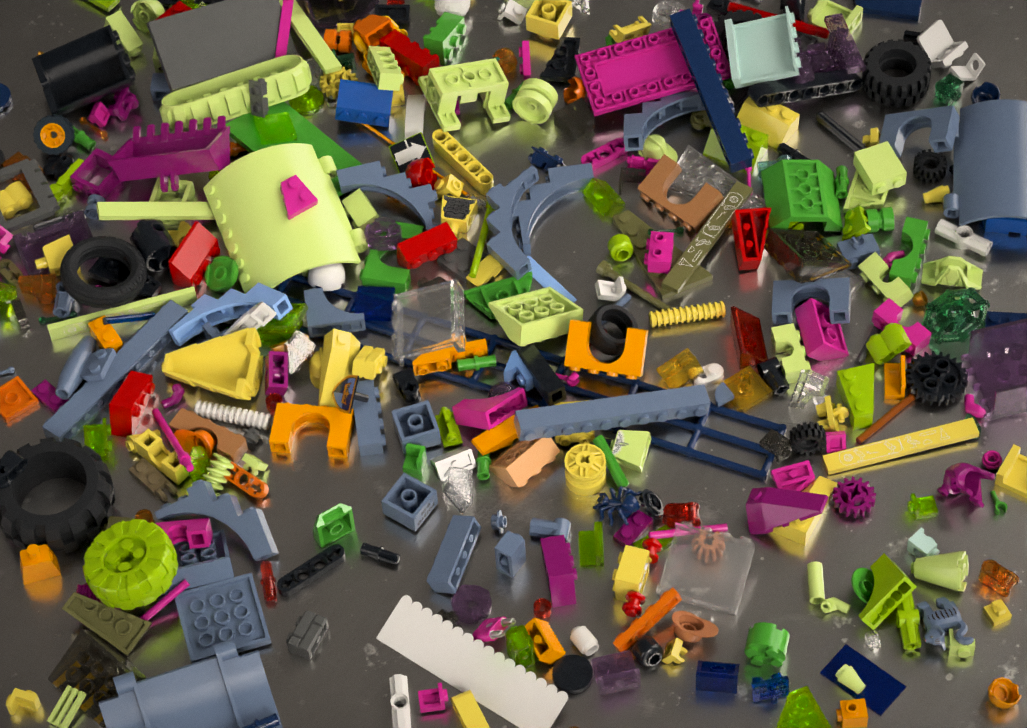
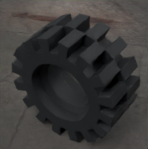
[913,149,947,184]
[789,422,827,455]

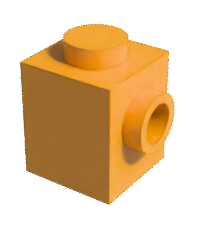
[836,698,868,728]

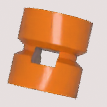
[324,29,352,53]

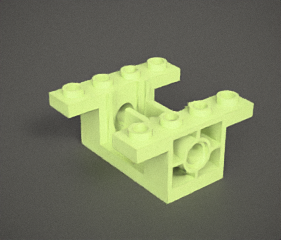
[418,58,511,132]

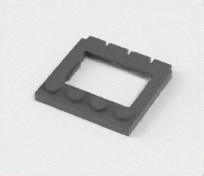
[0,158,60,232]

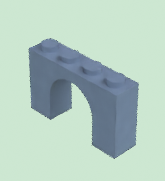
[878,105,960,158]
[772,277,851,326]

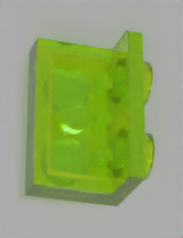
[83,418,112,460]

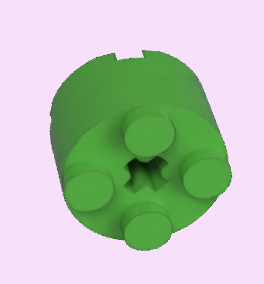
[744,622,790,667]

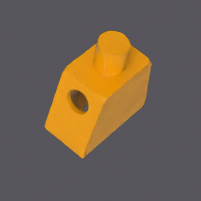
[19,544,61,585]

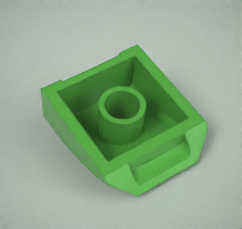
[313,503,356,549]

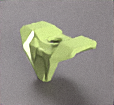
[921,256,983,290]

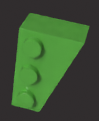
[423,12,467,66]

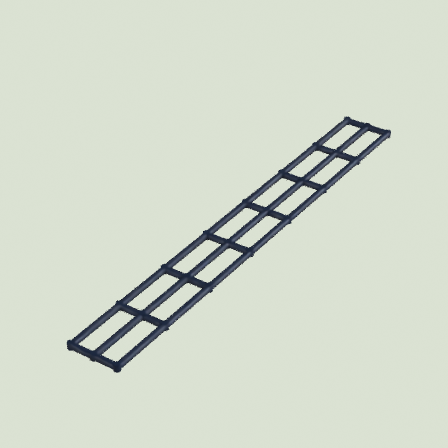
[268,274,787,481]

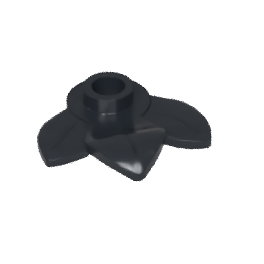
[42,153,74,182]

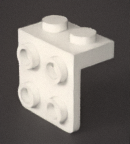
[917,20,968,68]

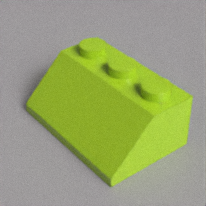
[703,125,769,174]

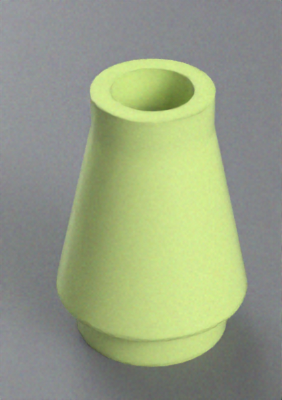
[835,664,866,695]

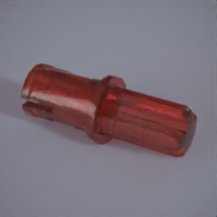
[260,561,277,601]

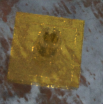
[718,365,773,413]

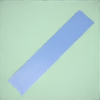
[527,256,577,303]

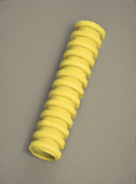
[648,301,726,328]

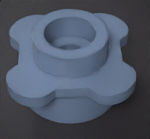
[491,510,507,534]

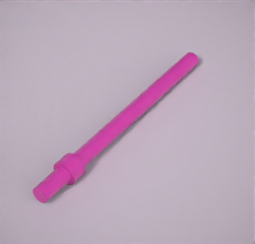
[152,408,194,472]

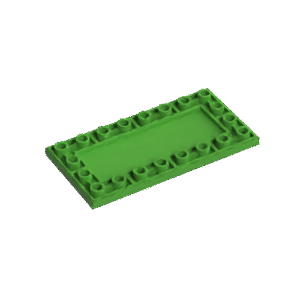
[226,102,362,197]

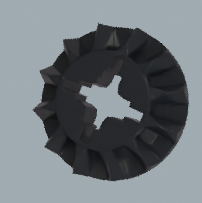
[639,489,664,520]

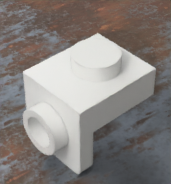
[497,0,527,25]
[595,276,626,302]

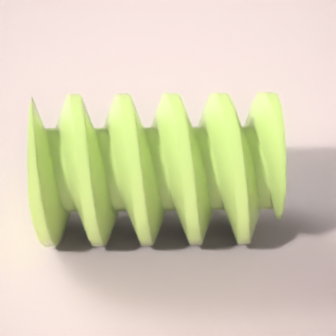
[202,453,234,497]

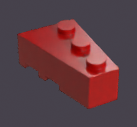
[731,207,771,270]
[109,371,155,438]

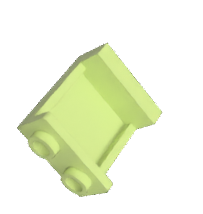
[807,0,863,42]

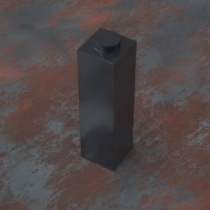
[516,344,567,406]

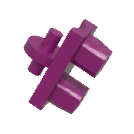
[108,87,139,121]

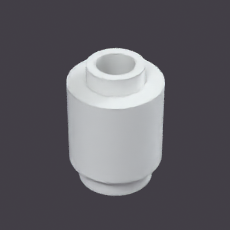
[570,626,599,656]

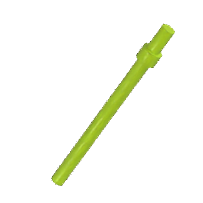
[469,201,495,278]

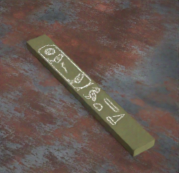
[661,181,753,294]

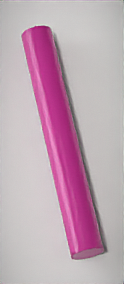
[140,579,190,621]

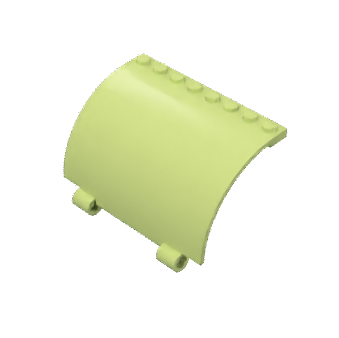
[203,143,369,294]

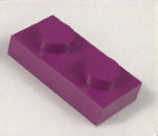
[31,379,69,414]
[613,510,653,548]

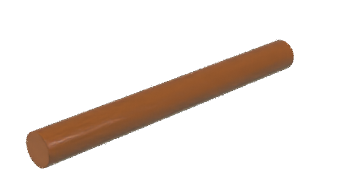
[856,394,915,444]

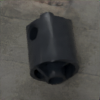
[130,220,178,272]

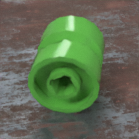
[865,207,895,233]

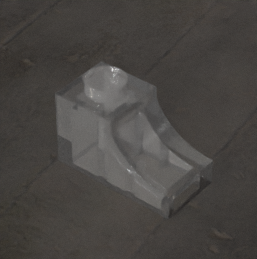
[789,369,830,409]

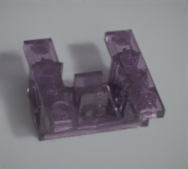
[784,13,866,84]

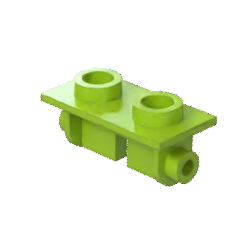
[435,407,463,448]

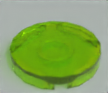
[289,85,324,116]

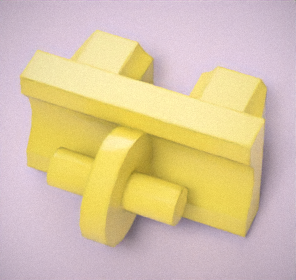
[816,395,849,432]

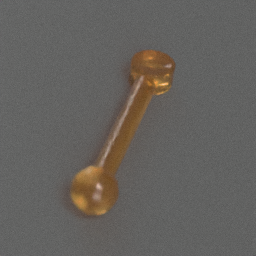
[79,117,108,138]

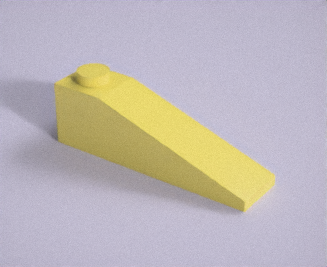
[318,329,360,407]
[773,476,837,546]

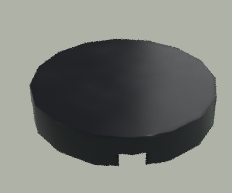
[552,655,593,694]

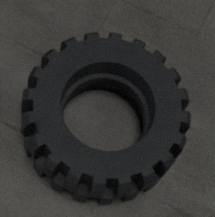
[862,39,932,108]

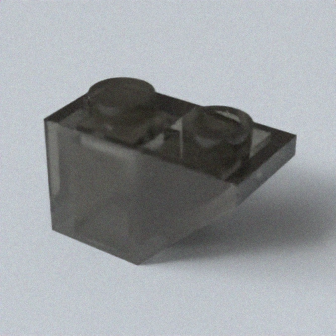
[284,330,317,375]

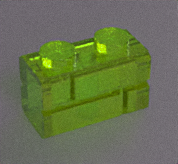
[505,625,535,668]

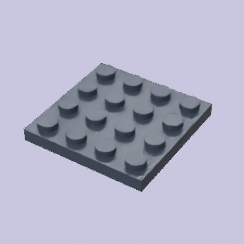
[174,572,271,664]

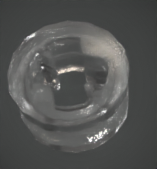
[865,630,881,651]

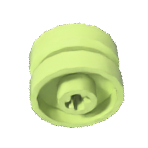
[512,78,558,124]

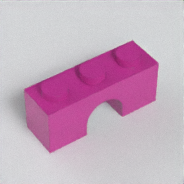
[871,298,932,357]
[155,518,213,549]

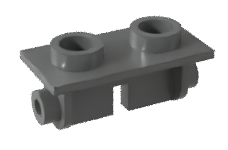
[248,78,269,118]

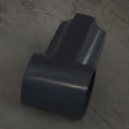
[757,357,790,395]

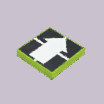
[389,132,435,173]

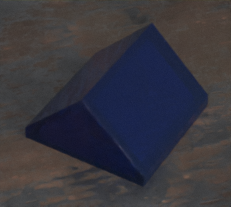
[696,660,740,694]

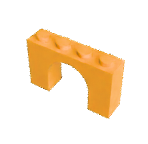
[564,319,649,380]
[269,402,355,458]

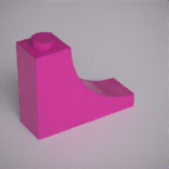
[452,387,528,430]

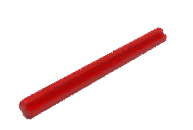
[727,2,830,39]

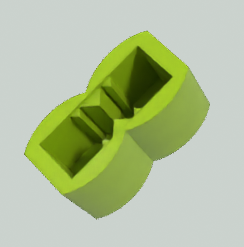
[865,323,912,365]

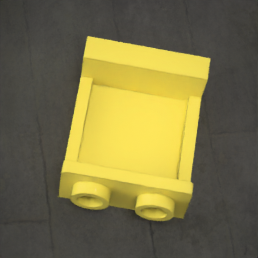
[995,444,1027,498]

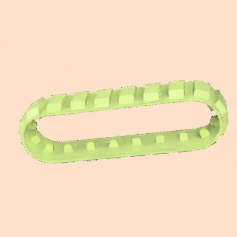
[159,55,312,133]

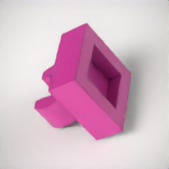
[87,102,111,127]
[825,431,846,453]

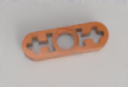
[224,462,269,499]

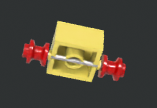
[612,538,662,617]

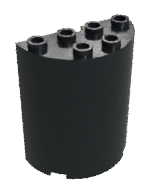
[32,25,136,116]

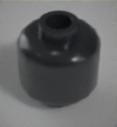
[633,636,663,667]

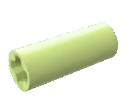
[807,561,825,604]

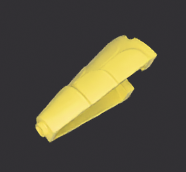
[161,328,263,400]

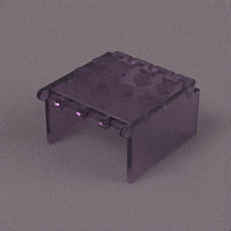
[960,318,1027,421]

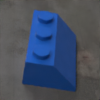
[335,79,393,127]

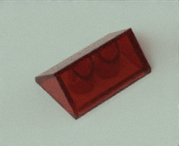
[730,306,768,370]

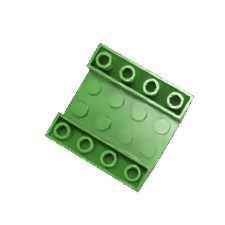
[761,160,843,231]

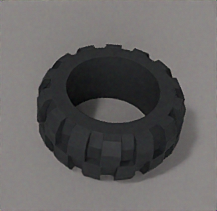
[0,437,115,554]

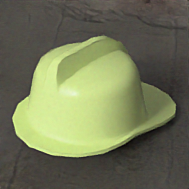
[638,134,678,162]

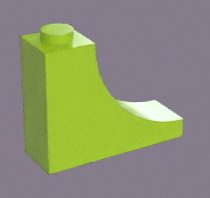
[858,553,917,630]

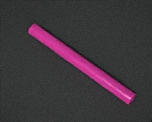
[648,523,728,539]

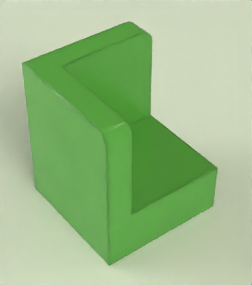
[402,443,427,475]

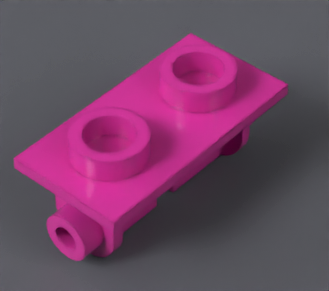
[626,155,660,176]

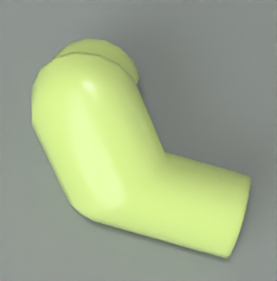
[820,597,851,614]

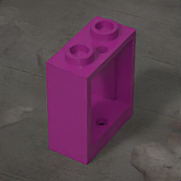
[70,148,120,198]

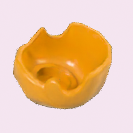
[988,677,1022,709]

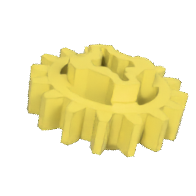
[319,67,358,99]

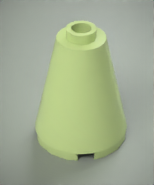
[911,551,969,592]

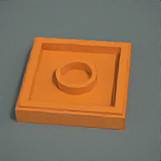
[0,376,39,423]

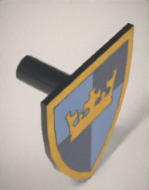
[332,375,369,414]

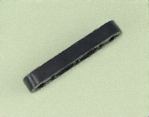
[277,544,345,597]

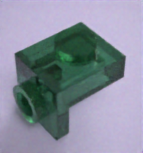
[331,49,357,71]

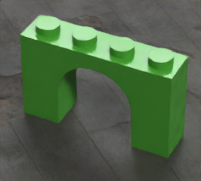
[360,219,424,295]

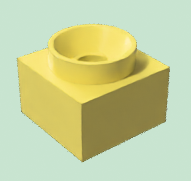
[526,0,572,40]

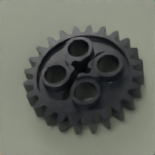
[905,351,968,406]

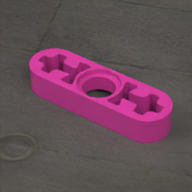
[581,138,628,171]

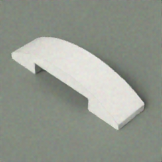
[405,95,426,139]
[223,301,277,336]

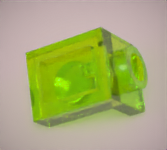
[907,493,938,520]

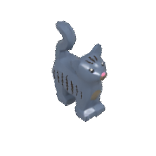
[917,597,974,650]

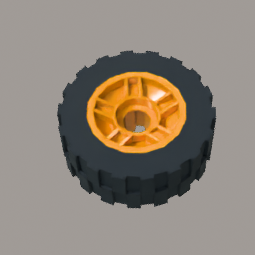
[33,114,75,155]

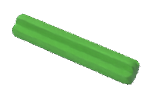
[593,435,629,488]

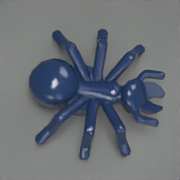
[593,486,642,527]

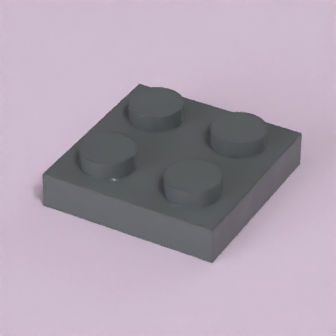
[437,237,488,283]

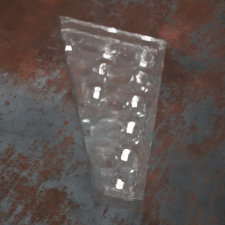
[669,145,766,209]

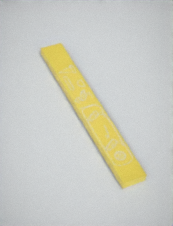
[822,417,979,475]

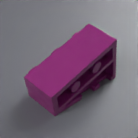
[540,535,578,608]

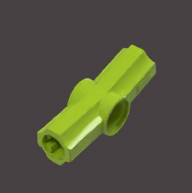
[896,592,921,650]

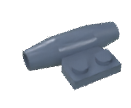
[55,335,117,400]

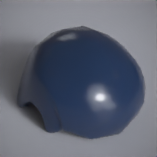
[971,82,1001,104]

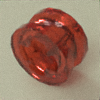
[265,393,283,413]
[533,598,552,619]

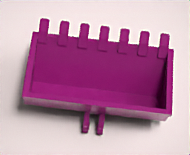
[107,115,230,193]

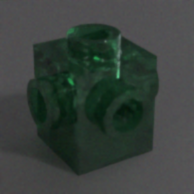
[935,73,964,106]

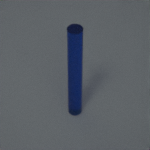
[103,312,155,325]

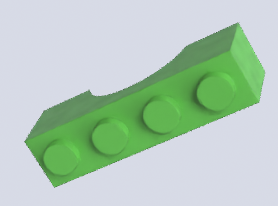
[888,216,931,289]

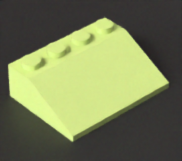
[488,287,584,346]

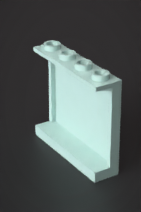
[724,6,801,89]

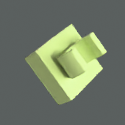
[241,453,268,476]

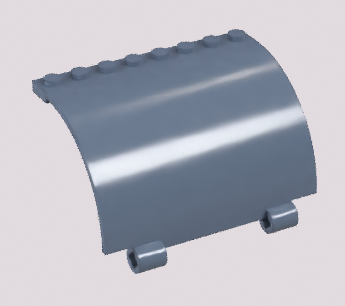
[943,99,1027,226]
[98,639,283,728]

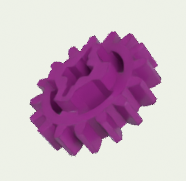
[832,476,876,518]

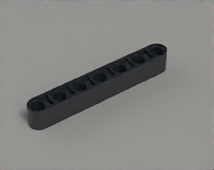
[748,68,863,107]

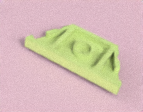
[843,170,889,213]

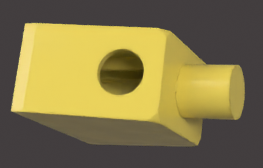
[34,235,81,277]

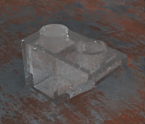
[443,465,475,514]

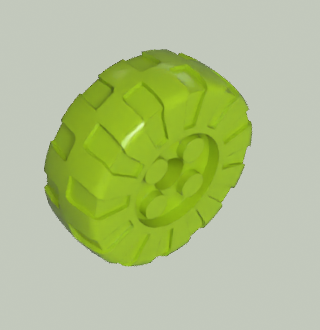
[83,519,178,610]

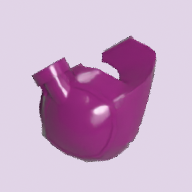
[937,462,995,508]

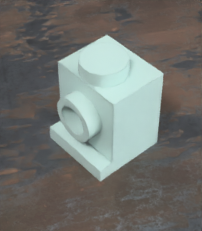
[907,527,940,558]

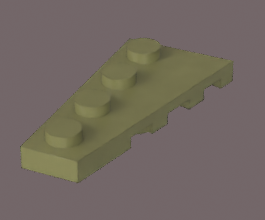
[62,592,152,656]

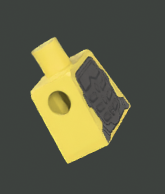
[441,195,478,237]

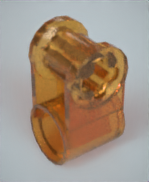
[979,559,1020,597]

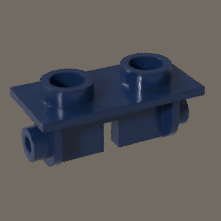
[528,146,566,171]

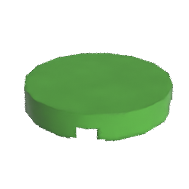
[205,255,239,293]

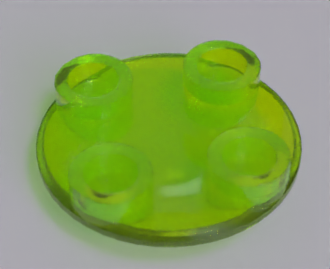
[184,446,211,482]

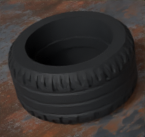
[588,304,639,356]

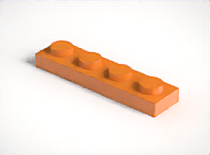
[613,587,682,655]

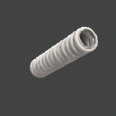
[194,399,272,431]

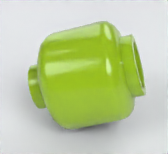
[607,234,634,262]

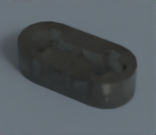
[11,298,30,331]

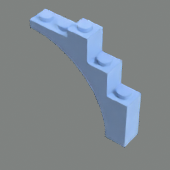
[168,283,293,346]

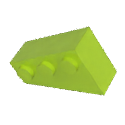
[836,363,874,431]

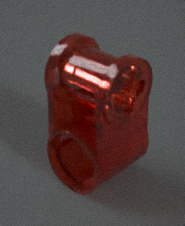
[663,502,701,528]

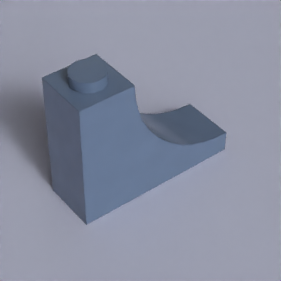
[304,288,366,337]

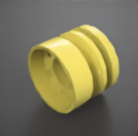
[564,443,606,496]

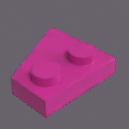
[519,41,531,80]

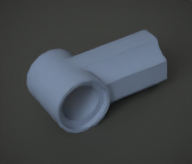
[53,281,74,319]
[529,518,571,543]

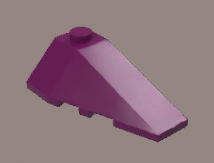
[746,487,829,535]

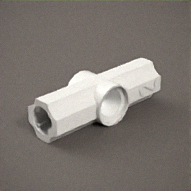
[935,219,993,257]
[389,674,411,728]

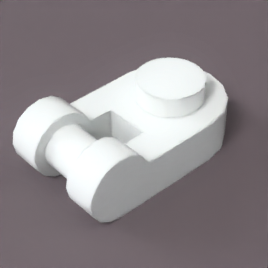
[687,363,724,387]

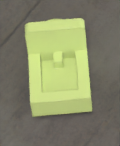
[945,628,975,658]

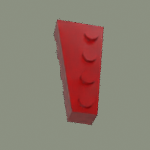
[379,29,440,86]

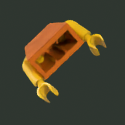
[353,14,408,61]

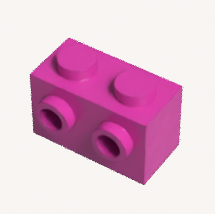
[644,231,674,274]

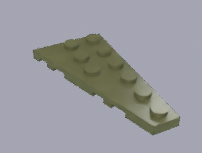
[612,210,713,300]

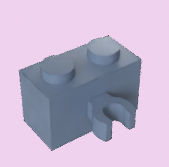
[836,233,880,271]

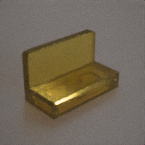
[656,348,704,389]

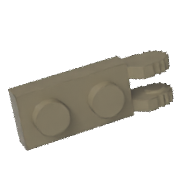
[129,457,178,503]

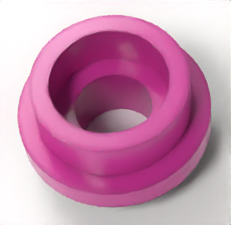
[982,450,1002,469]

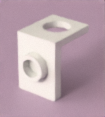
[949,53,986,81]

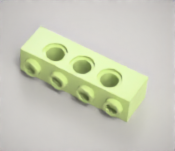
[367,46,404,91]

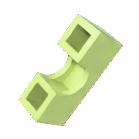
[858,252,914,307]
[770,323,811,384]

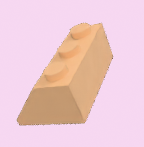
[489,438,560,488]

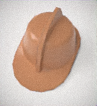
[672,611,719,643]

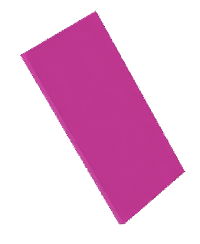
[574,17,732,117]

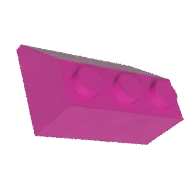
[795,298,849,361]

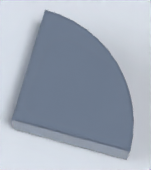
[715,382,734,407]

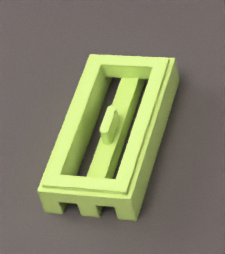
[47,685,86,728]

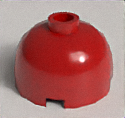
[405,158,437,190]

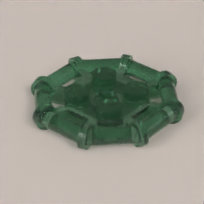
[921,287,990,344]

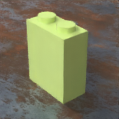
[853,141,907,195]

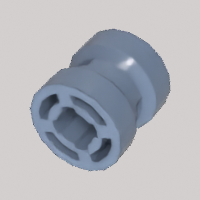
[84,194,106,220]

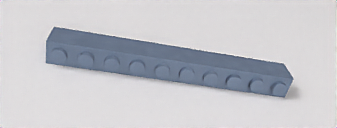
[42,300,188,442]
[514,384,711,441]

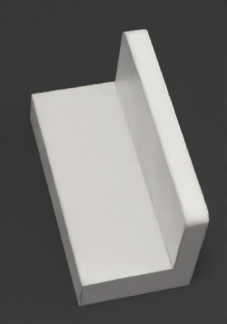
[430,446,477,481]

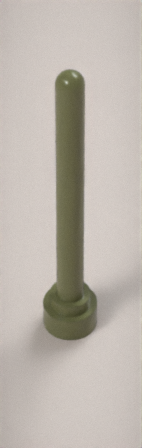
[596,260,673,311]

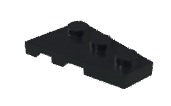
[540,37,581,82]

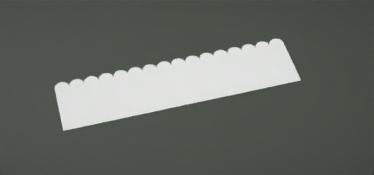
[376,595,568,728]

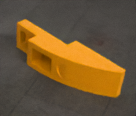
[412,336,488,376]

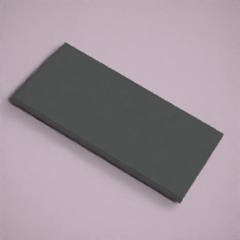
[146,0,297,91]

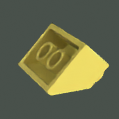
[737,96,800,150]

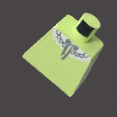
[605,430,651,473]

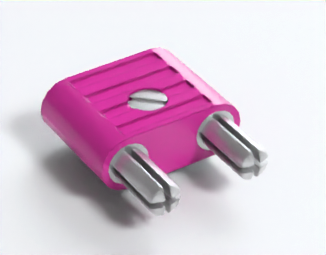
[472,616,516,642]

